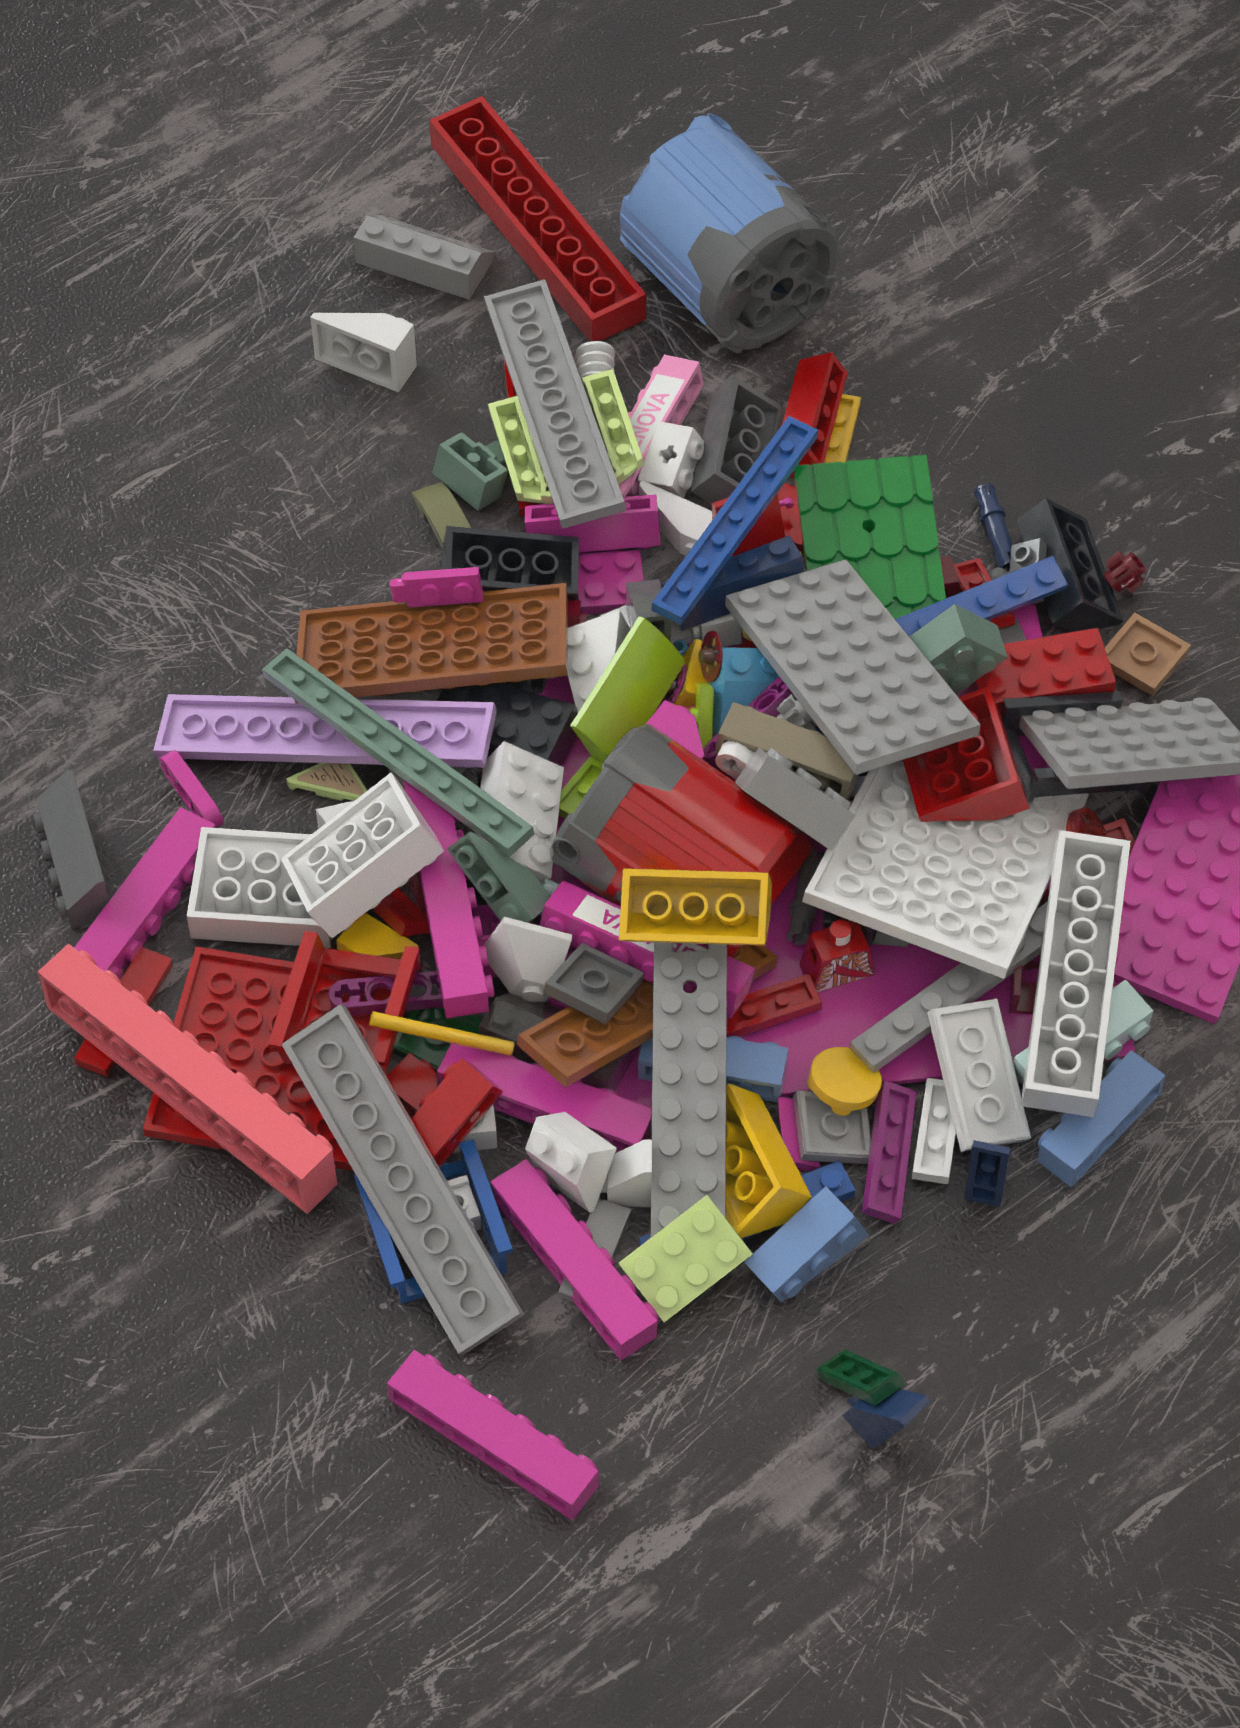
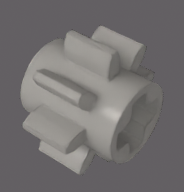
[776,694,817,730]

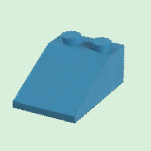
[707,647,779,738]

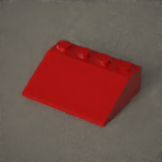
[903,686,1030,822]

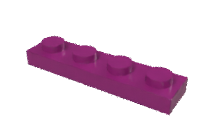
[862,1080,917,1224]

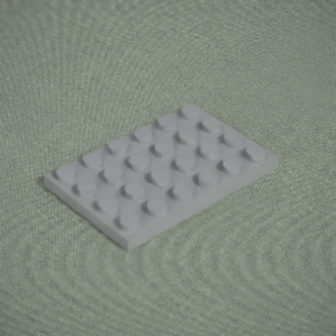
[1019,697,1240,789]

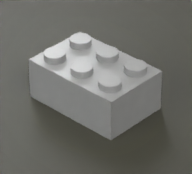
[735,748,856,850]

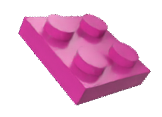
[578,549,643,614]

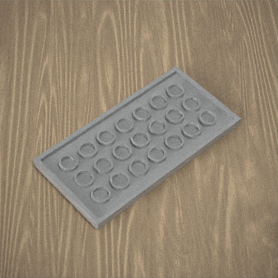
[725,559,980,775]

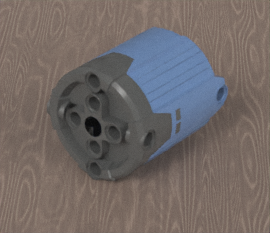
[620,113,839,353]

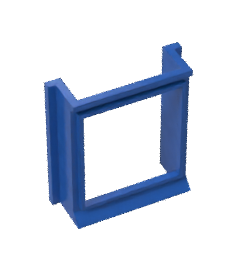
[354,1139,513,1304]

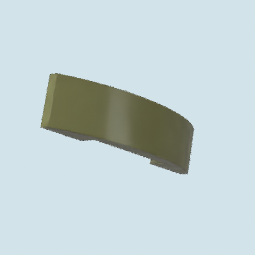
[411,482,471,547]

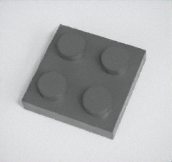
[544,943,644,1024]

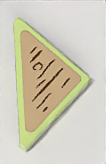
[286,763,367,801]

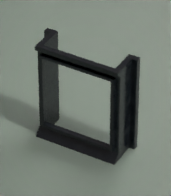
[1002,691,1149,801]

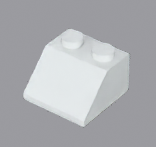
[525,1112,617,1212]

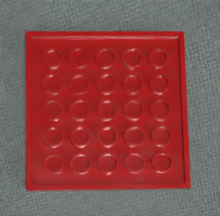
[143,947,391,1171]

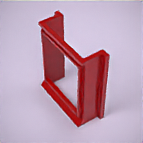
[268,931,421,1077]

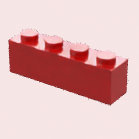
[781,352,848,478]
[411,1058,504,1168]

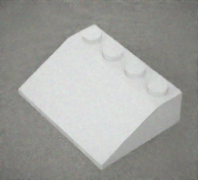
[281,773,444,938]
[187,827,332,948]

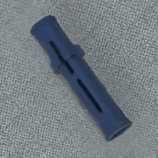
[974,483,1012,571]

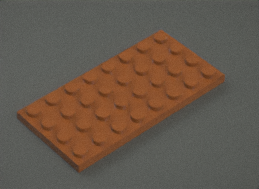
[295,583,568,704]

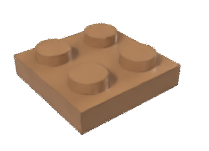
[1105,613,1191,696]

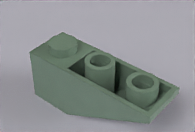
[447,832,551,923]

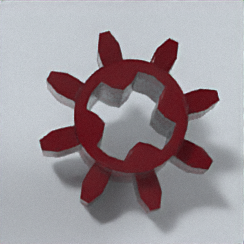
[1104,551,1146,593]

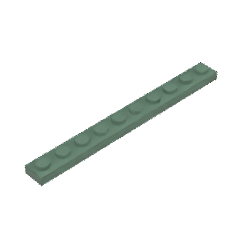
[262,648,534,857]

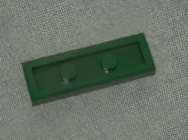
[817,1350,905,1405]

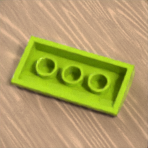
[570,616,686,763]

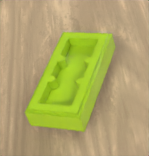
[689,683,714,748]

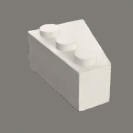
[568,609,631,712]

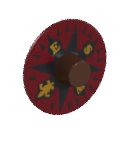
[698,631,723,682]

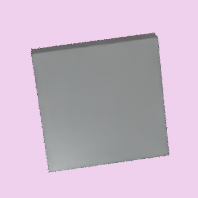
[793,1090,871,1164]

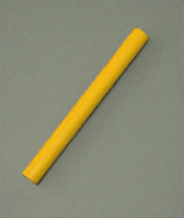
[370,1011,514,1056]

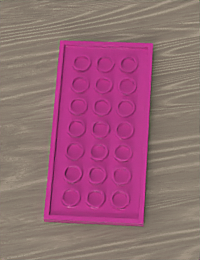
[1113,774,1240,1024]

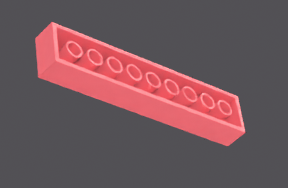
[38,944,338,1214]

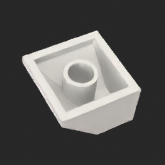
[484,917,572,1002]

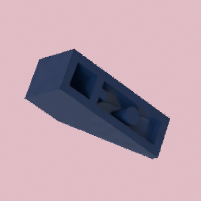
[964,1140,1012,1207]
[842,1389,931,1449]

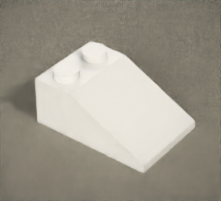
[310,313,417,392]

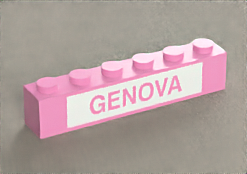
[619,355,704,497]

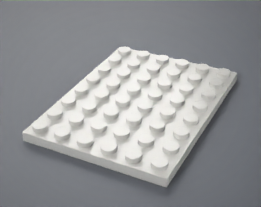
[802,760,1089,979]

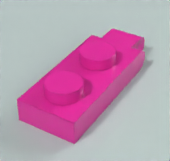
[389,567,484,607]

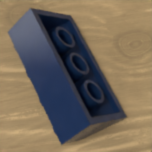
[661,535,805,631]

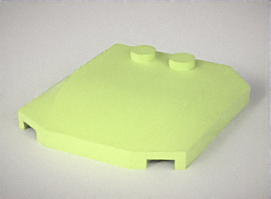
[488,369,644,504]

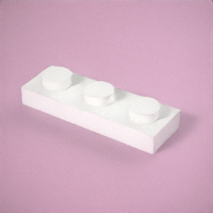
[912,1078,956,1184]

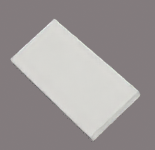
[927,999,1031,1152]

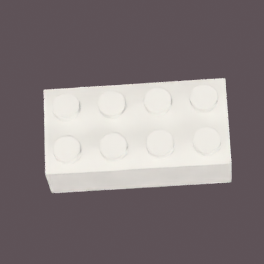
[474,741,564,884]

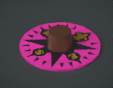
[660,664,686,706]

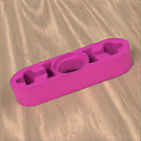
[159,750,224,828]

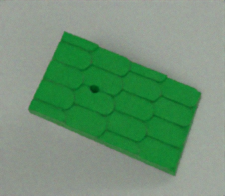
[794,455,946,619]

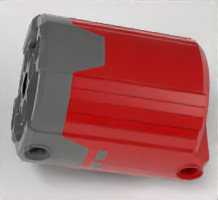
[550,724,812,958]

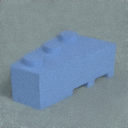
[744,1186,869,1302]

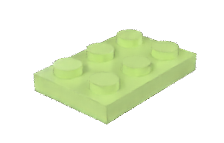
[619,1195,753,1322]

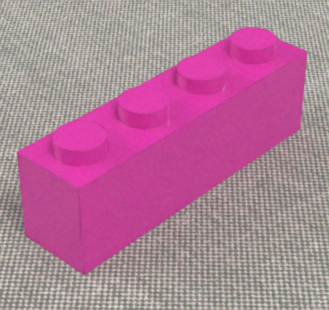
[525,494,661,554]

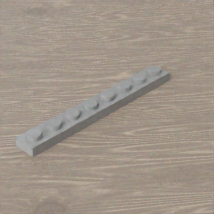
[850,901,1048,1073]

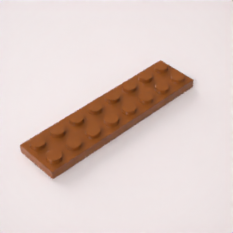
[517,945,778,1088]

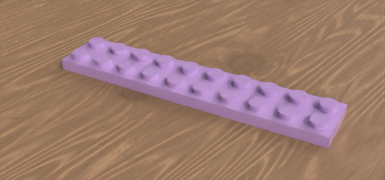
[153,694,497,768]

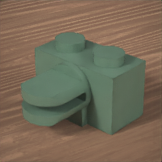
[432,432,508,511]

